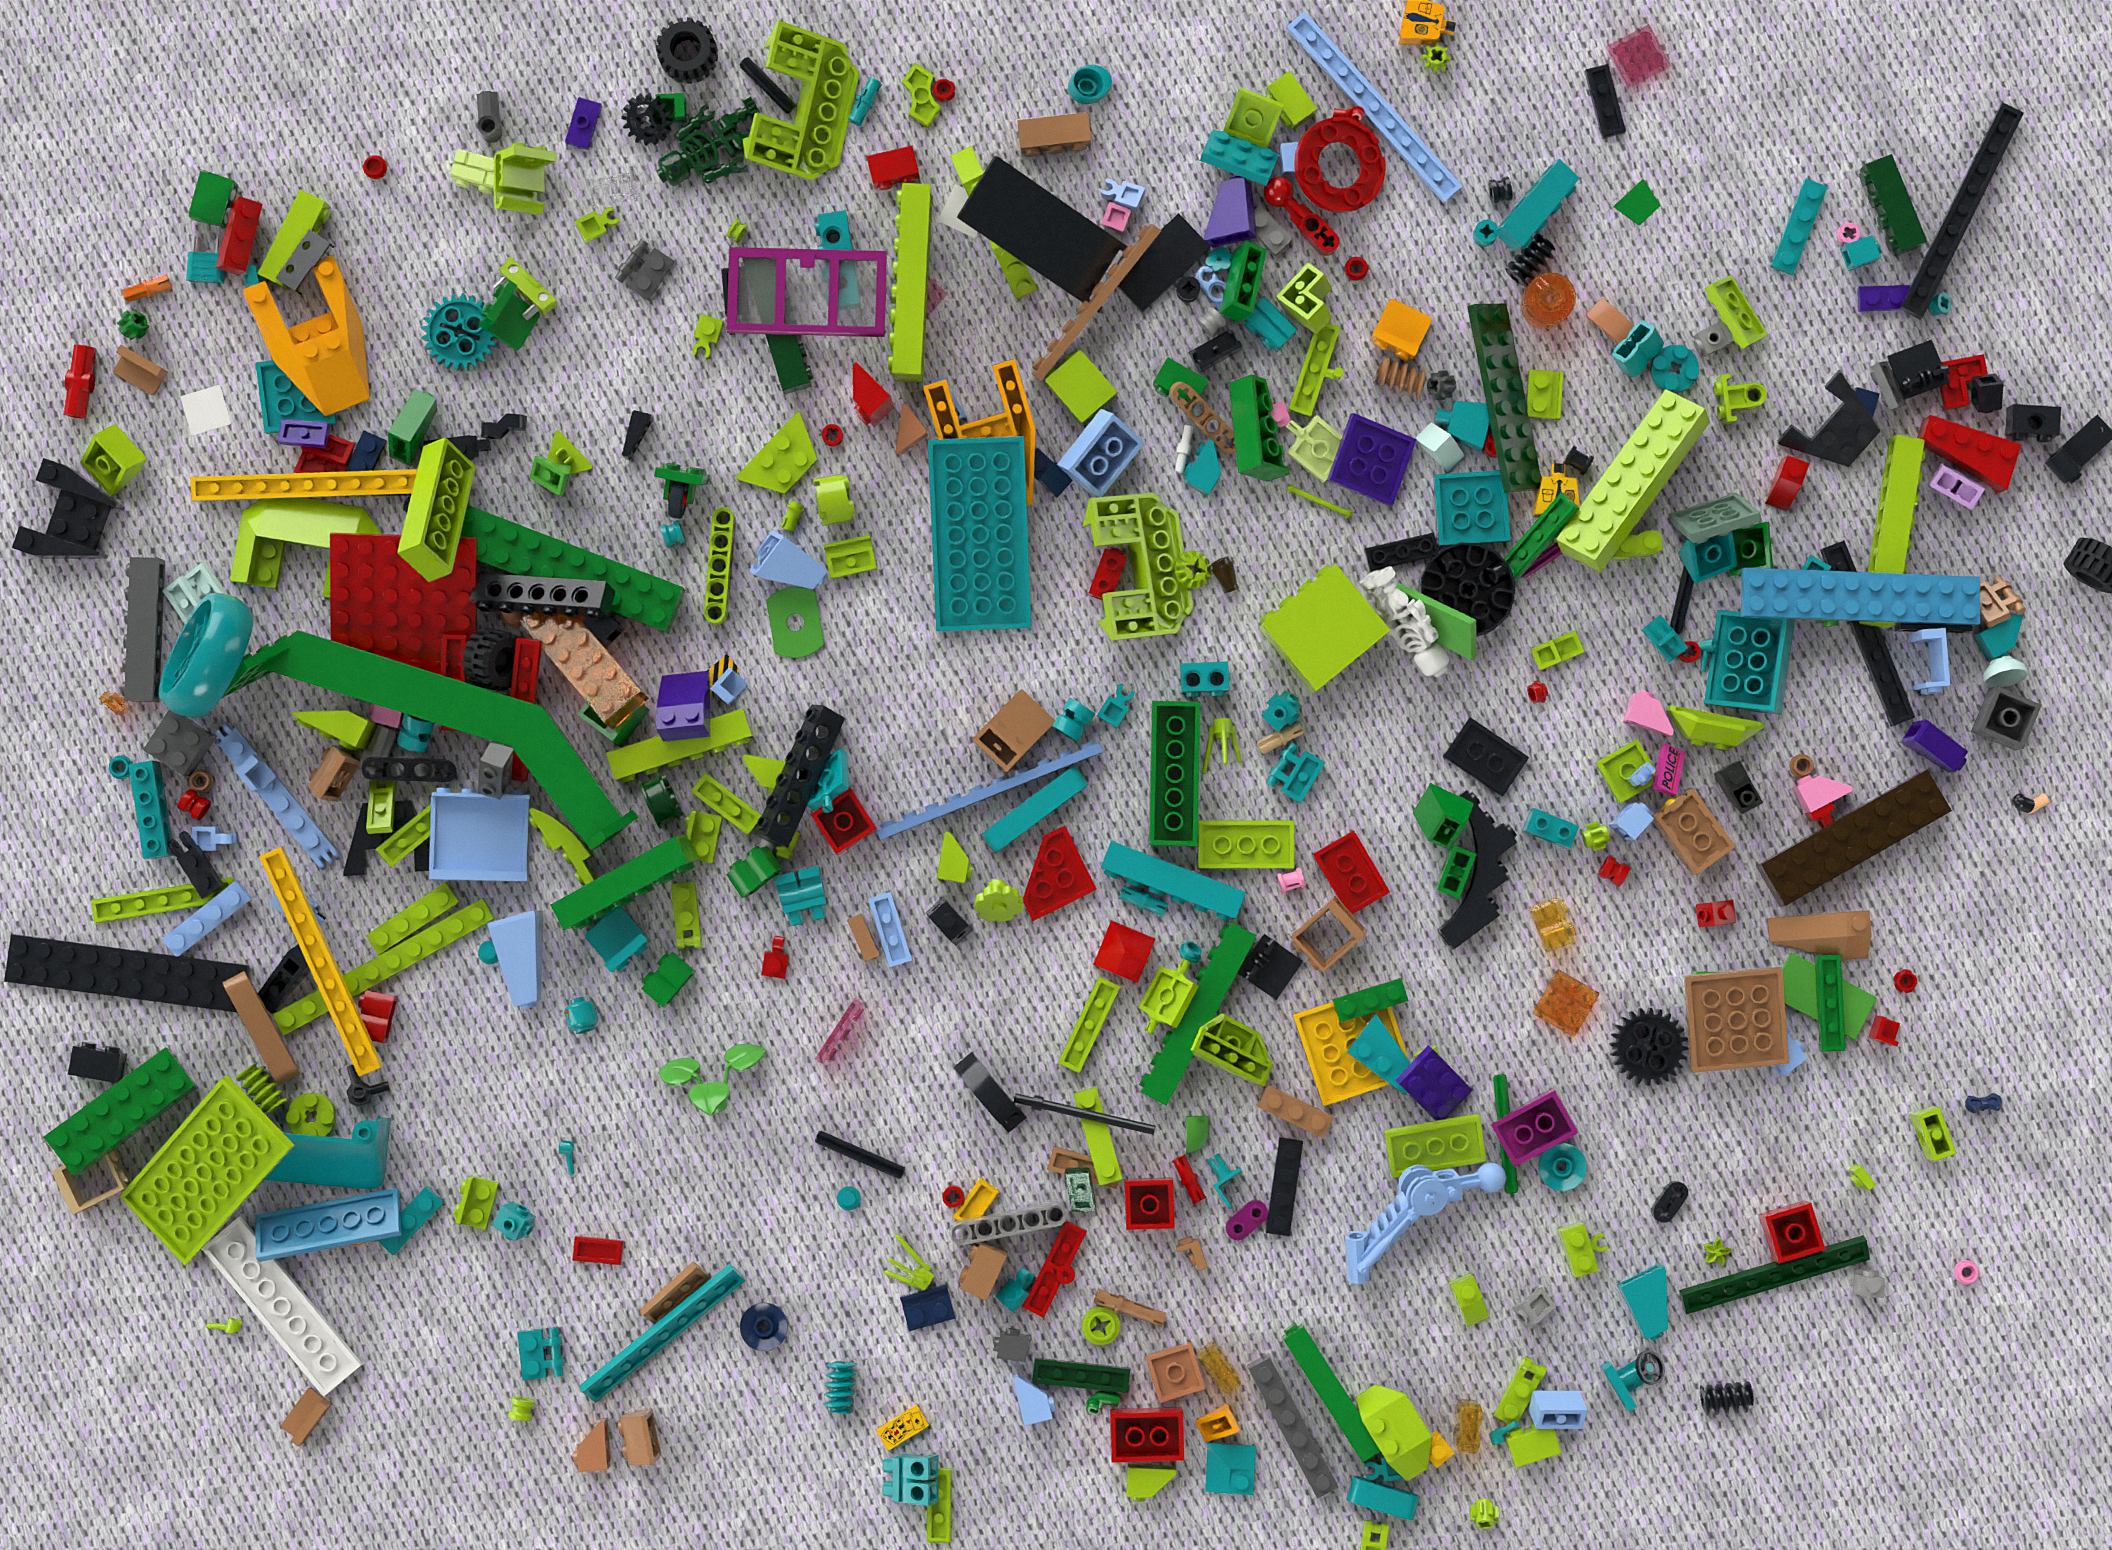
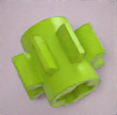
[1420,42,1451,75]
[1581,821,1610,851]
[1469,1499,1500,1529]

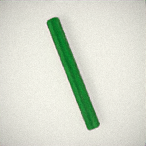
[1493,1074,1518,1194]

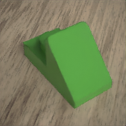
[529,456,572,496]

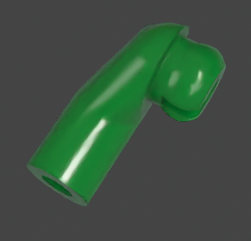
[1086,1391,1121,1415]

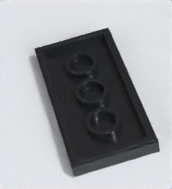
[1117,213,1211,313]

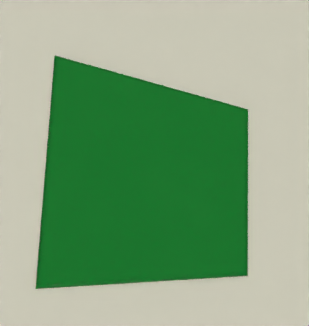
[1613,179,1661,226]

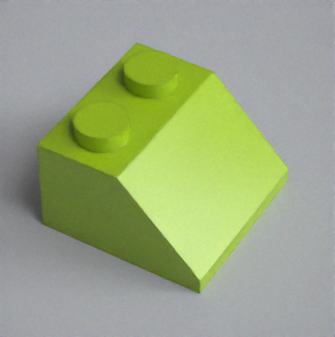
[80,424,147,497]

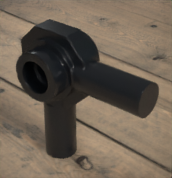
[346,1065,390,1107]

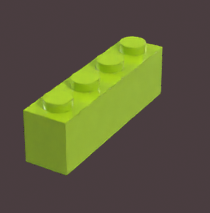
[257,189,331,291]

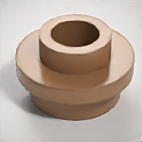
[1789,754,1814,778]
[189,769,214,793]

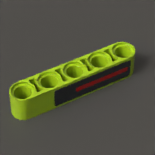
[704,507,736,625]

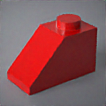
[1765,455,1810,512]

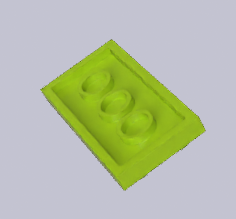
[1198,820,1294,869]
[1384,1114,1487,1178]

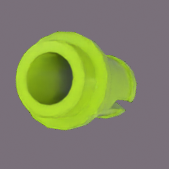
[780,501,804,532]
[776,832,801,860]

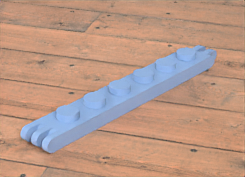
[215,723,341,870]

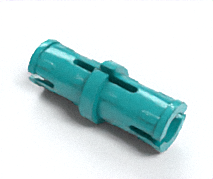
[848,77,882,126]
[1118,885,1168,917]

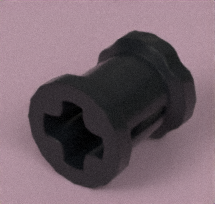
[1563,445,1594,475]

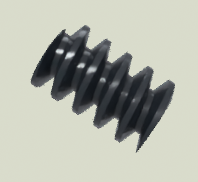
[1505,234,1556,287]
[1700,1381,1754,1416]

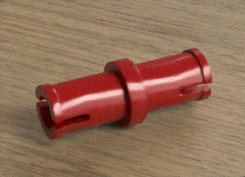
[1172,1154,1207,1204]

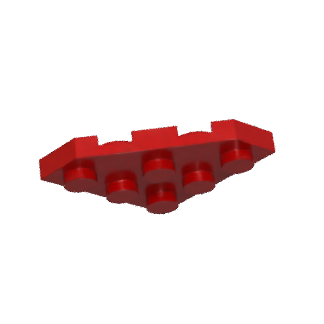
[1023,825,1097,921]

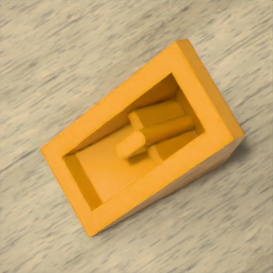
[1195,1403,1240,1442]

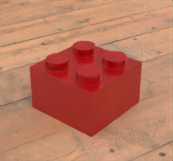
[810,788,878,855]
[1124,1177,1175,1230]
[1759,1200,1826,1264]

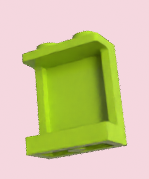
[1044,349,1118,426]

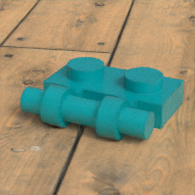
[1266,742,1326,804]
[517,1327,565,1381]

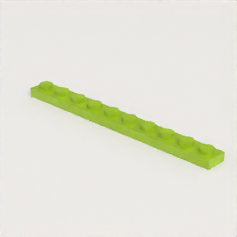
[273,898,495,1036]

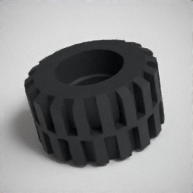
[656,17,718,84]
[2063,537,2112,594]
[462,628,518,691]

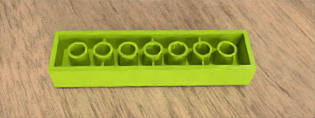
[888,183,933,383]
[1556,389,1710,573]

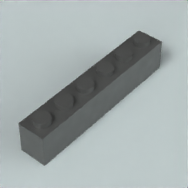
[121,557,165,702]
[1247,1354,1338,1499]

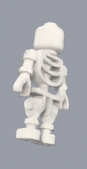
[1359,566,1450,677]

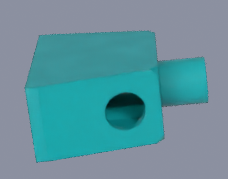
[1434,401,1490,451]

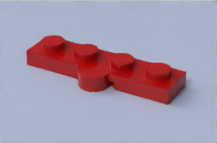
[1022,1220,1087,1318]

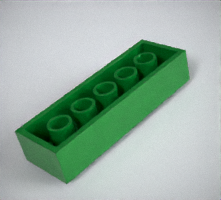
[1148,701,1200,847]
[550,834,700,932]
[44,1047,198,1177]

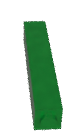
[1282,1323,1380,1463]

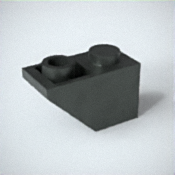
[1713,761,1763,814]

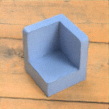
[1279,142,1299,177]
[710,667,747,705]
[234,754,277,793]

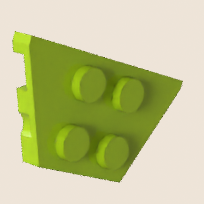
[735,411,818,495]

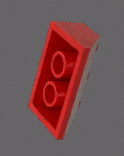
[853,362,894,427]

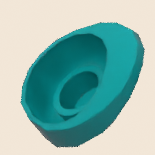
[1068,64,1112,105]

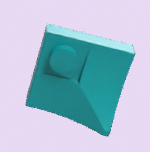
[1205,1443,1256,1495]

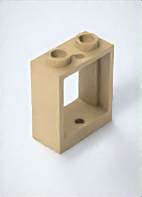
[51,1149,131,1215]

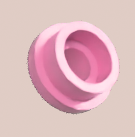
[1954,1260,1979,1285]

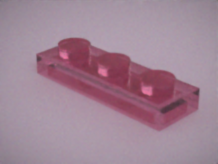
[815,998,864,1064]

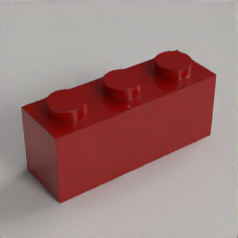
[216,196,263,275]

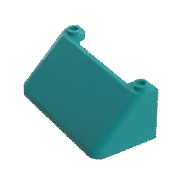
[258,1106,391,1189]

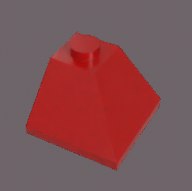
[1093,920,1155,983]

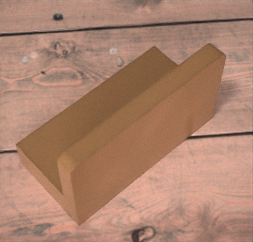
[113,344,168,395]
[281,1388,332,1447]

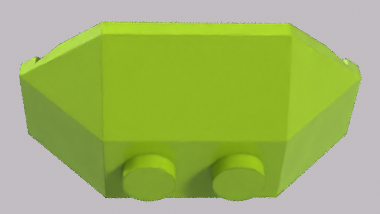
[1665,705,1765,751]
[1191,1013,1273,1087]
[1356,1384,1433,1481]

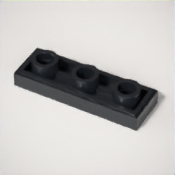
[1364,532,1439,572]

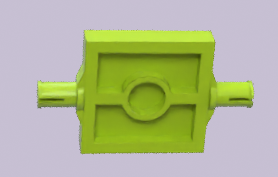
[1138,958,1199,1035]

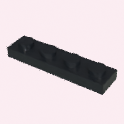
[1265,1137,1303,1237]

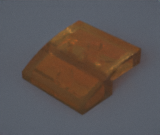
[1532,969,1599,1037]

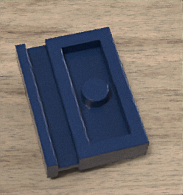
[900,1284,956,1331]

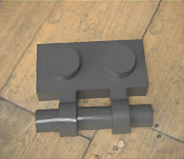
[615,239,675,301]
[1871,361,1906,410]

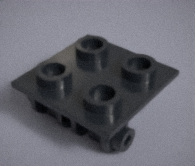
[1887,339,1950,400]
[1237,934,1303,1000]

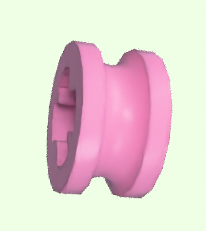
[1837,223,1860,246]

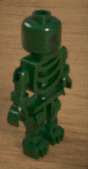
[656,96,760,186]

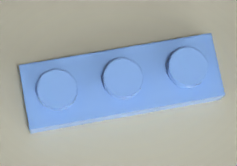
[868,892,912,967]

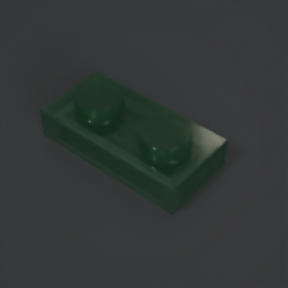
[1065,1167,1097,1212]

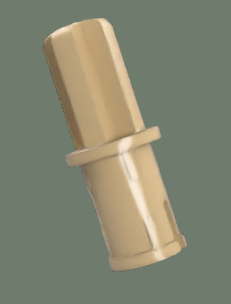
[1257,721,1304,754]

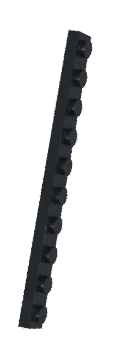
[1899,102,2024,320]

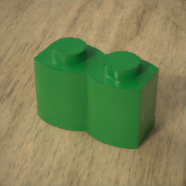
[726,846,783,898]
[641,952,696,1008]

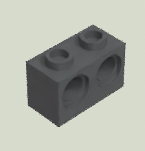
[478,741,514,800]

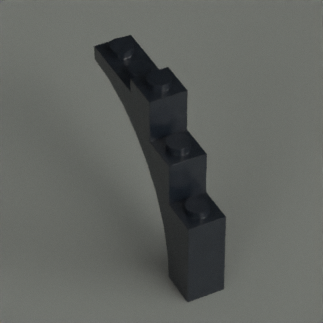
[1437,790,1517,950]

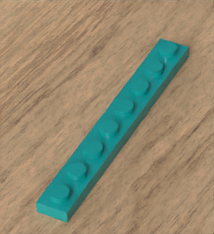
[579,1263,745,1403]

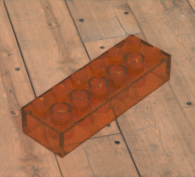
[518,598,649,730]

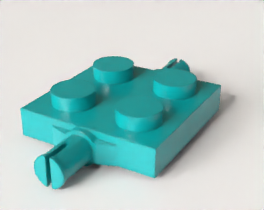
[807,748,849,813]

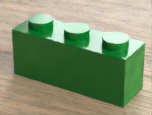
[1219,241,1267,322]

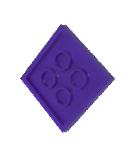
[1327,413,1417,506]

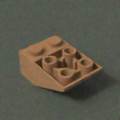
[972,689,1055,773]

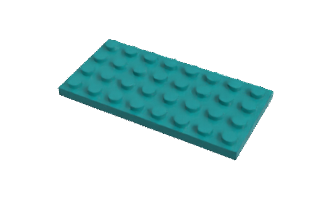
[928,436,1031,631]

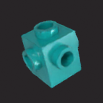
[1261,690,1302,732]
[492,1201,536,1241]

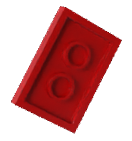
[1312,830,1390,914]

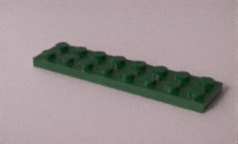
[1467,303,1542,493]

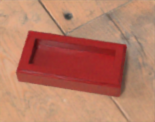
[572,1236,624,1265]

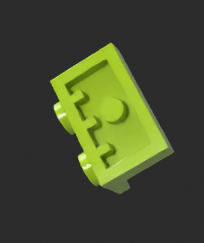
[685,810,723,863]
[453,1175,500,1230]

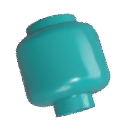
[564,997,599,1034]

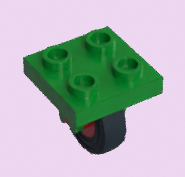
[654,463,710,519]

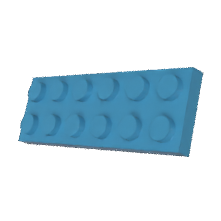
[255,1188,402,1262]

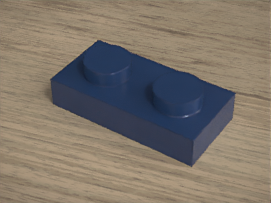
[345,430,387,472]

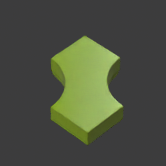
[902,63,941,129]

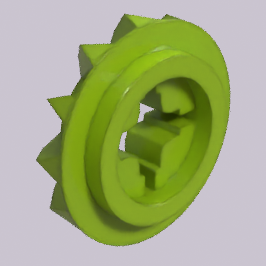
[1175,551,1212,589]
[1082,1306,1120,1345]

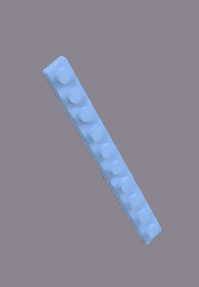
[1286,11,1462,203]

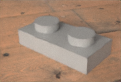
[1254,205,1293,256]

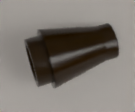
[1211,556,1239,593]

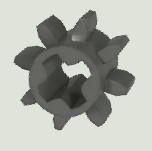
[1427,370,1456,400]

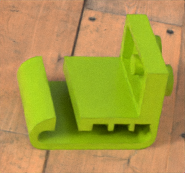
[494,143,557,215]

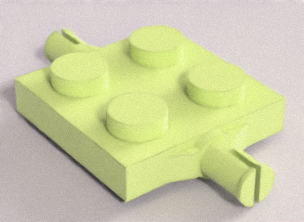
[1286,415,1342,483]

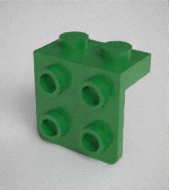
[478,280,540,350]

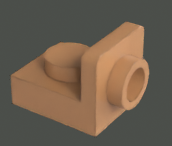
[1175,1236,1208,1271]

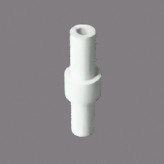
[1174,425,1194,474]

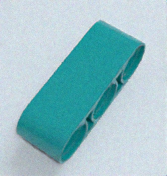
[1346,1476,1420,1520]

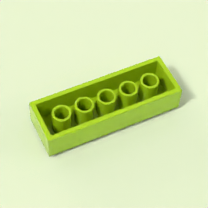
[397,437,476,582]

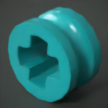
[1929,292,1951,316]

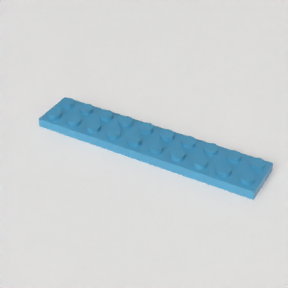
[1741,568,1980,625]

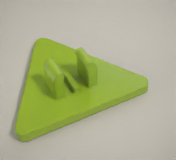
[547,430,593,475]

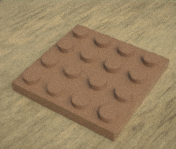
[1684,967,1789,1073]

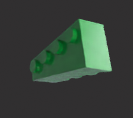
[1229,374,1290,482]

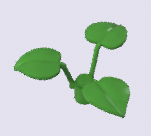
[658,1044,766,1116]

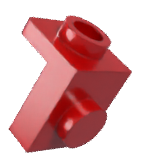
[1696,899,1736,928]

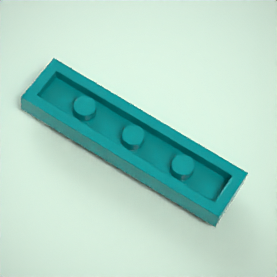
[1770,178,1828,276]

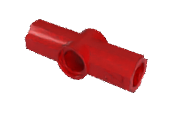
[63,344,97,419]

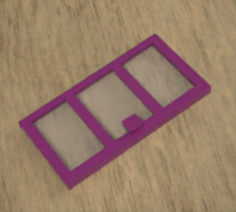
[726,247,887,337]

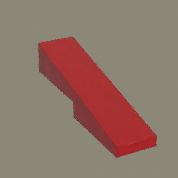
[441,634,467,731]

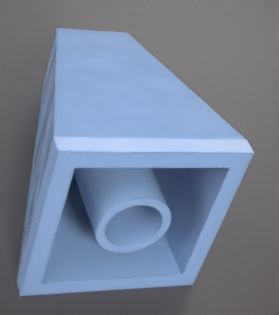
[487,910,543,1010]

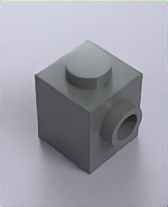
[993,1328,1029,1362]

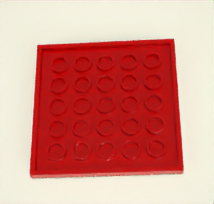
[330,532,477,675]

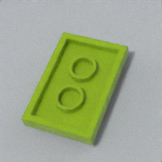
[1704,275,1769,349]

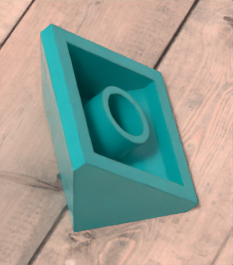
[1678,532,1738,583]

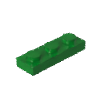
[1332,978,1409,1022]

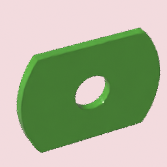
[766,587,824,658]

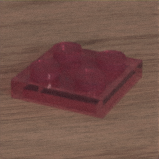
[1606,24,1671,89]

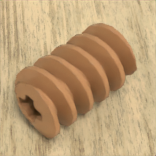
[1373,356,1426,400]

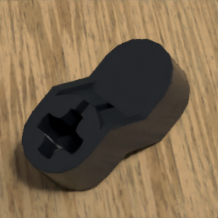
[480,413,527,440]

